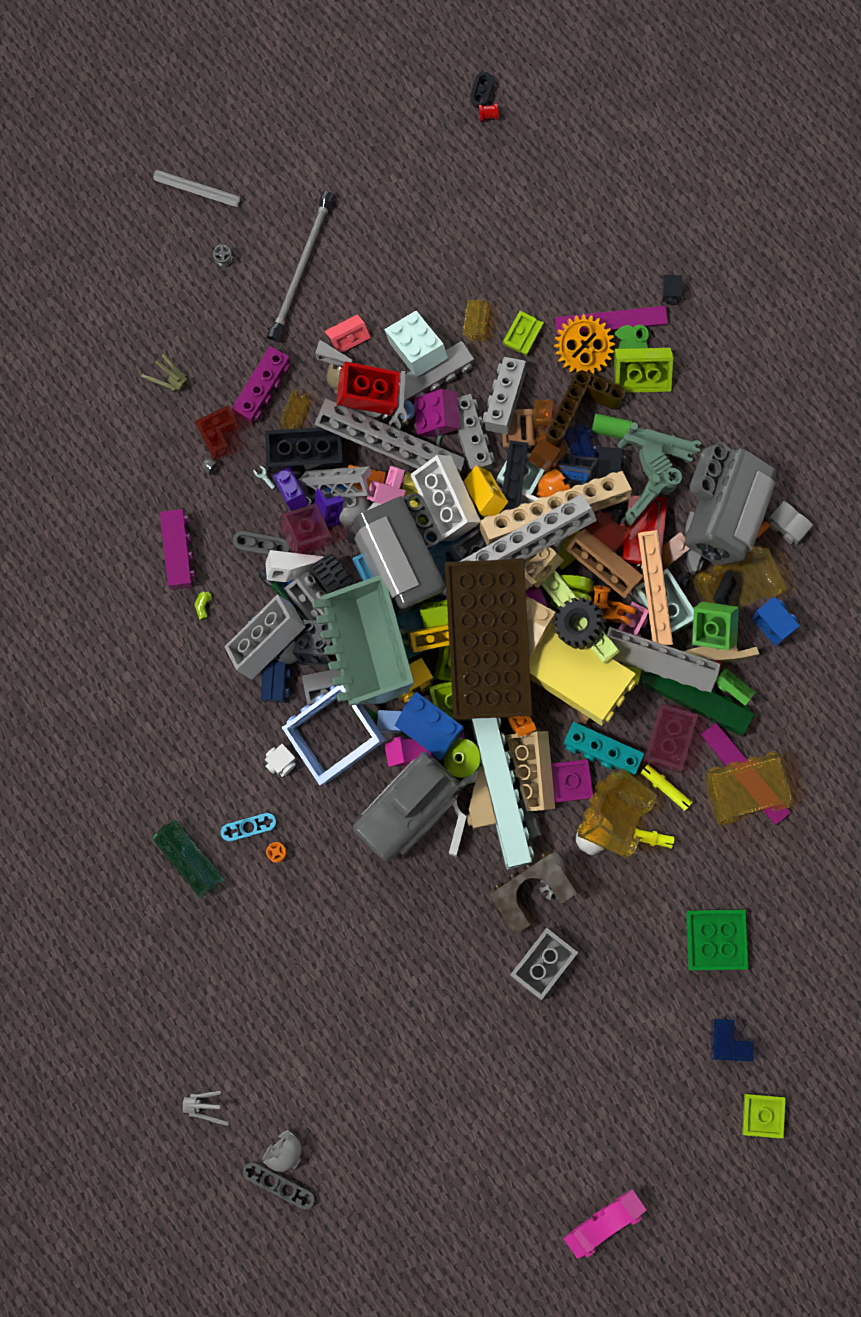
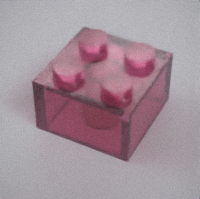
[279,503,331,554]

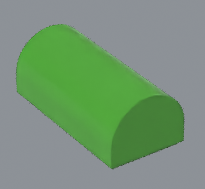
[591,413,632,439]

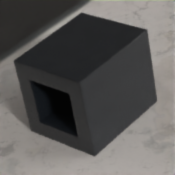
[662,275,683,305]

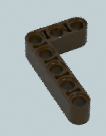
[545,370,626,448]

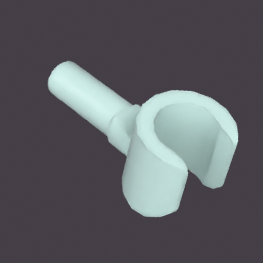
[253,465,275,489]

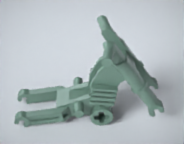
[618,422,701,529]

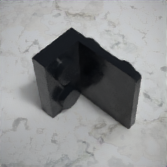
[292,620,337,667]

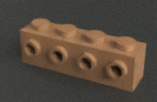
[565,528,644,598]

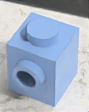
[377,710,401,733]

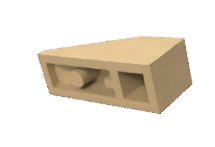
[466,766,496,830]

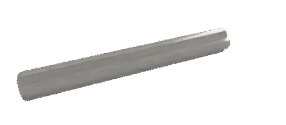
[153,170,241,207]

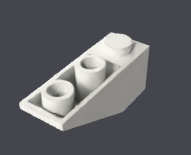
[266,550,323,582]

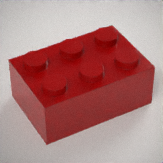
[336,361,400,415]

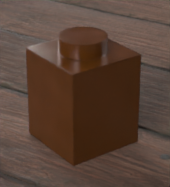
[528,438,561,472]

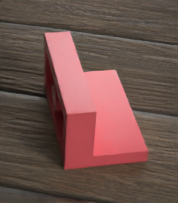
[325,315,371,353]

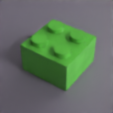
[692,602,739,650]

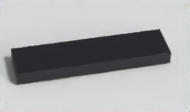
[499,440,528,514]

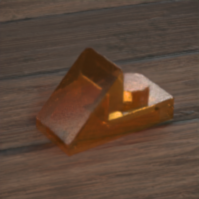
[532,400,553,430]

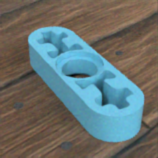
[221,813,276,842]

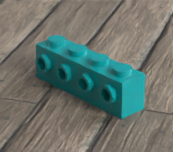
[563,722,644,778]

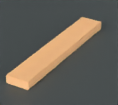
[638,530,673,646]

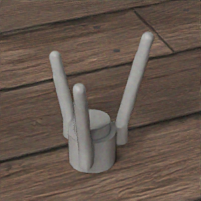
[183,1091,229,1126]

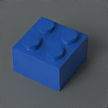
[751,597,800,647]

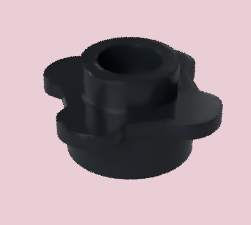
[675,572,692,593]

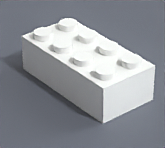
[410,455,480,541]

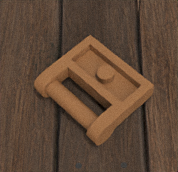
[502,409,536,449]

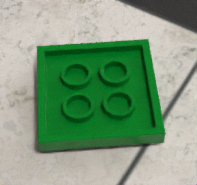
[686,910,748,971]

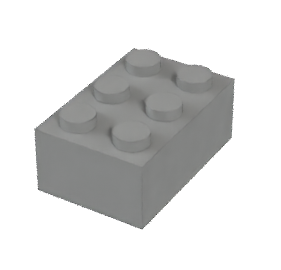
[509,928,578,1000]

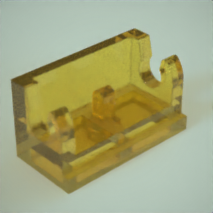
[463,300,491,342]
[279,389,311,429]

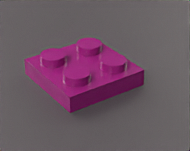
[551,759,593,803]

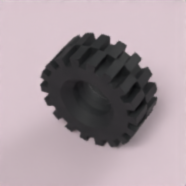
[553,597,606,650]

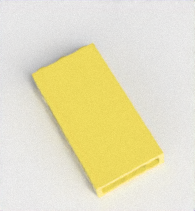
[529,625,636,726]

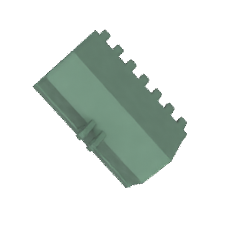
[312,575,414,706]

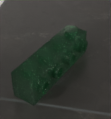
[151,819,224,899]

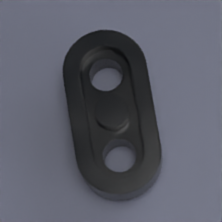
[470,72,493,108]

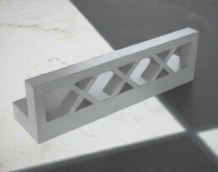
[298,466,372,499]

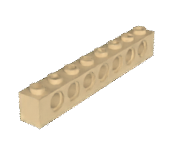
[480,471,632,546]

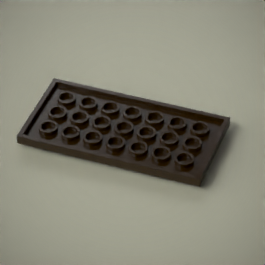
[445,558,532,720]

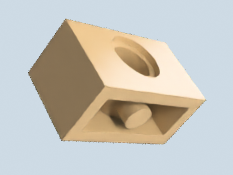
[524,546,564,588]

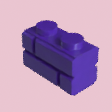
[273,468,309,514]

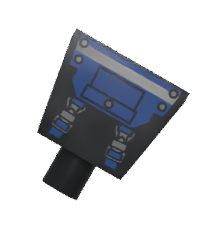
[558,454,599,496]

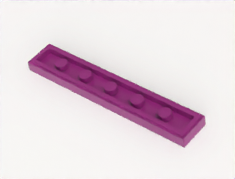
[555,306,668,337]
[700,723,790,825]

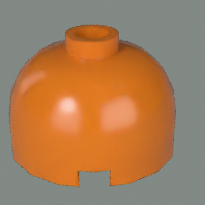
[537,469,570,498]

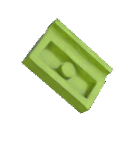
[503,311,544,356]

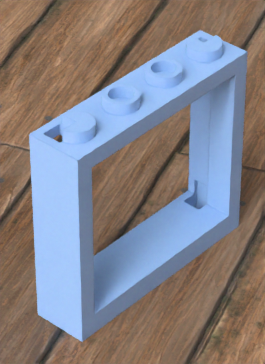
[282,685,386,785]

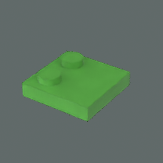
[716,668,756,705]

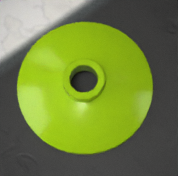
[444,739,481,778]

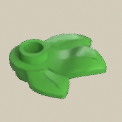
[615,325,649,349]

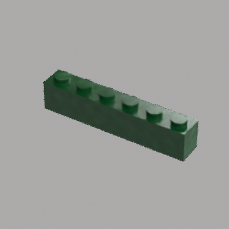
[639,672,754,737]

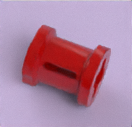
[479,103,499,122]

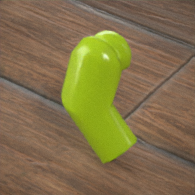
[195,592,212,620]

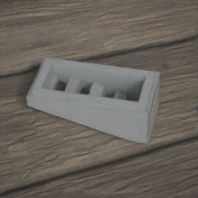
[315,340,352,367]

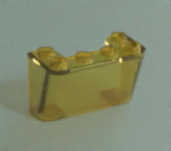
[693,545,787,610]
[704,751,794,826]
[577,768,657,858]

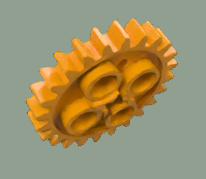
[554,314,615,374]

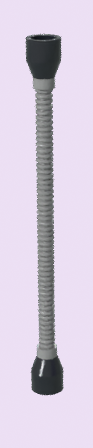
[266,191,336,343]

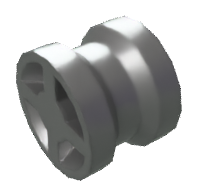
[213,245,233,267]

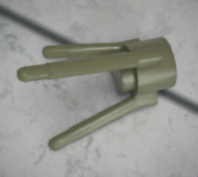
[141,354,188,392]

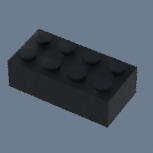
[265,427,343,473]

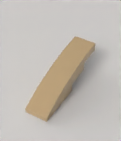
[683,645,759,663]

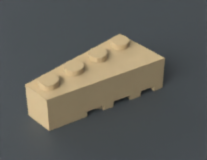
[504,731,555,811]

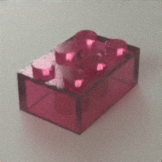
[642,704,698,773]

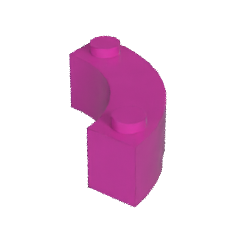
[384,732,465,767]
[563,1190,647,1259]

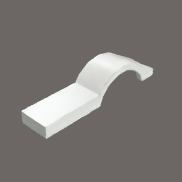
[449,770,478,857]

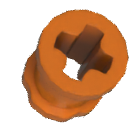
[592,585,611,608]

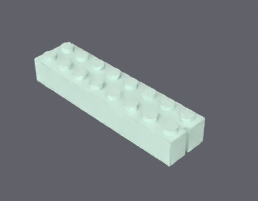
[470,717,534,870]

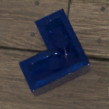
[710,1019,754,1062]

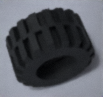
[310,553,354,594]

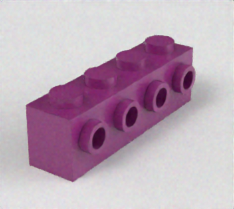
[232,346,291,424]
[160,509,195,590]

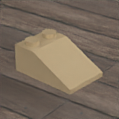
[526,596,556,661]

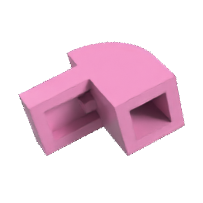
[367,466,406,504]

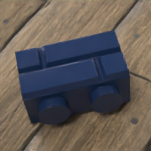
[261,661,291,703]

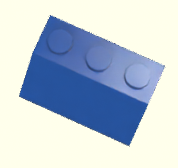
[395,692,464,760]

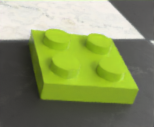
[742,1094,785,1138]

